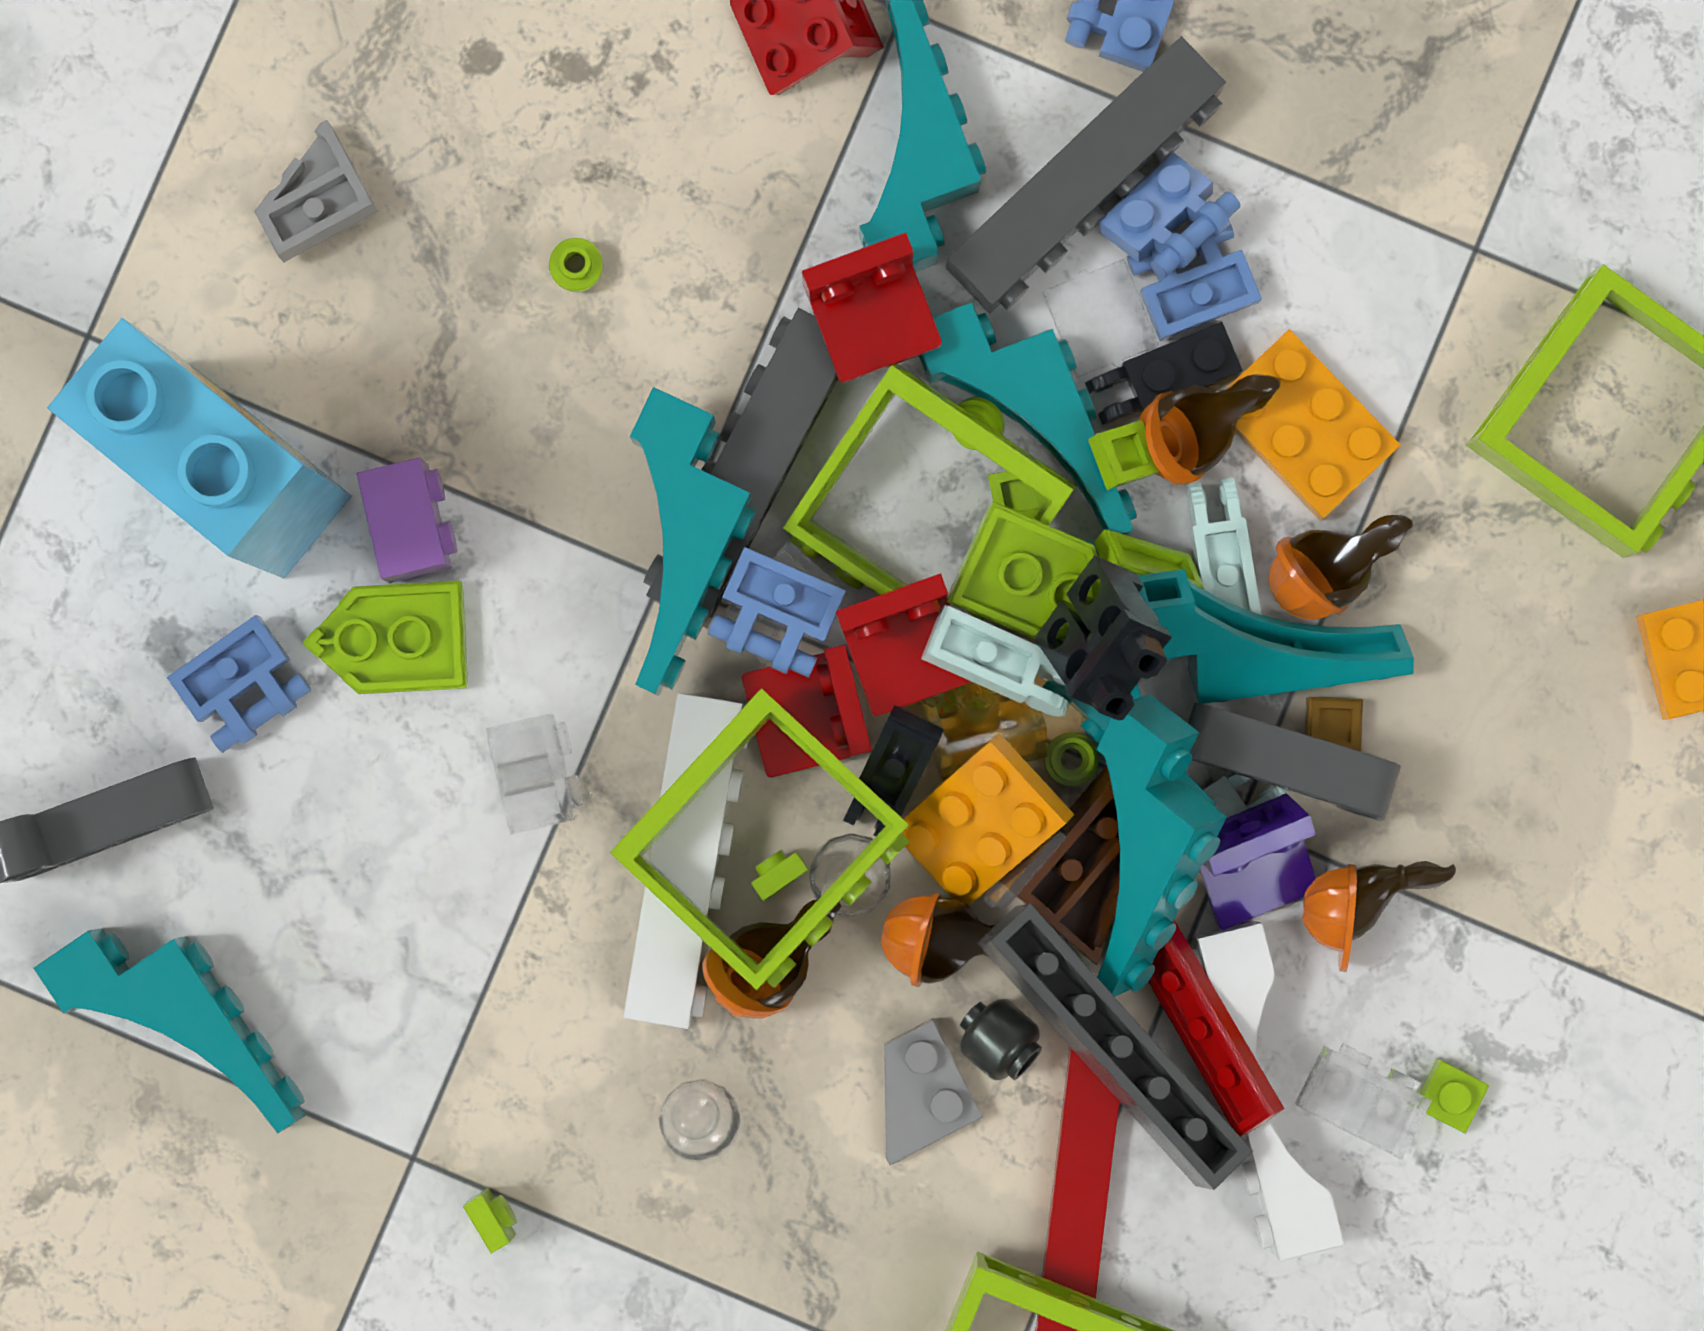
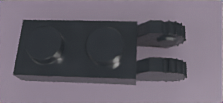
[1085,322,1243,425]
[843,705,944,837]

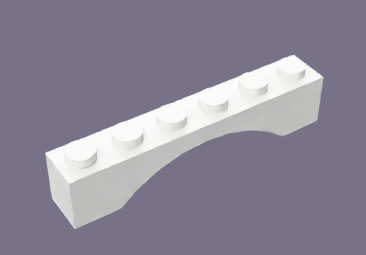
[1192,921,1344,1262]

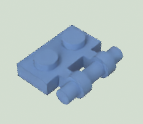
[1065,0,1174,72]
[1099,152,1241,278]
[1127,223,1262,341]
[708,547,846,678]
[166,615,312,753]

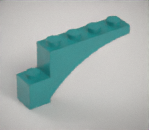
[859,0,986,272]
[919,302,1137,535]
[630,387,756,696]
[1138,569,1414,704]
[1096,694,1227,997]
[33,928,306,1134]

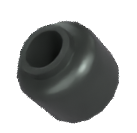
[960,999,1042,1080]

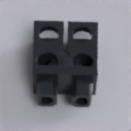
[1034,555,1172,721]

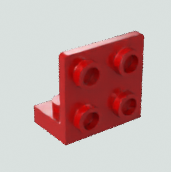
[730,0,884,95]
[802,232,942,383]
[835,573,972,716]
[741,644,872,778]

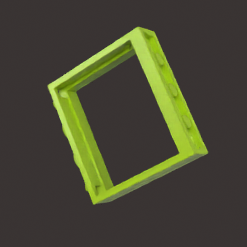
[1466,264,1704,558]
[783,364,1076,621]
[609,688,910,990]
[945,1251,1175,1331]

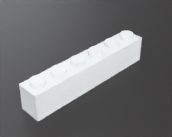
[623,693,749,1029]

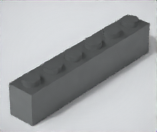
[946,36,1226,314]
[643,307,838,629]
[977,903,1253,1190]

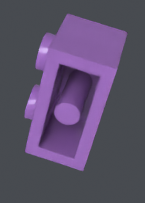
[356,458,458,583]

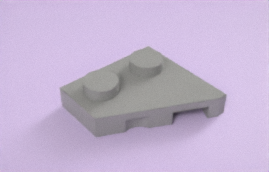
[254,120,378,263]
[884,1019,983,1165]

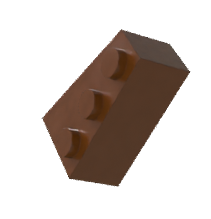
[1004,765,1120,965]

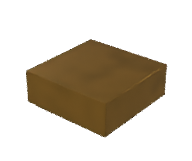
[1305,697,1363,752]

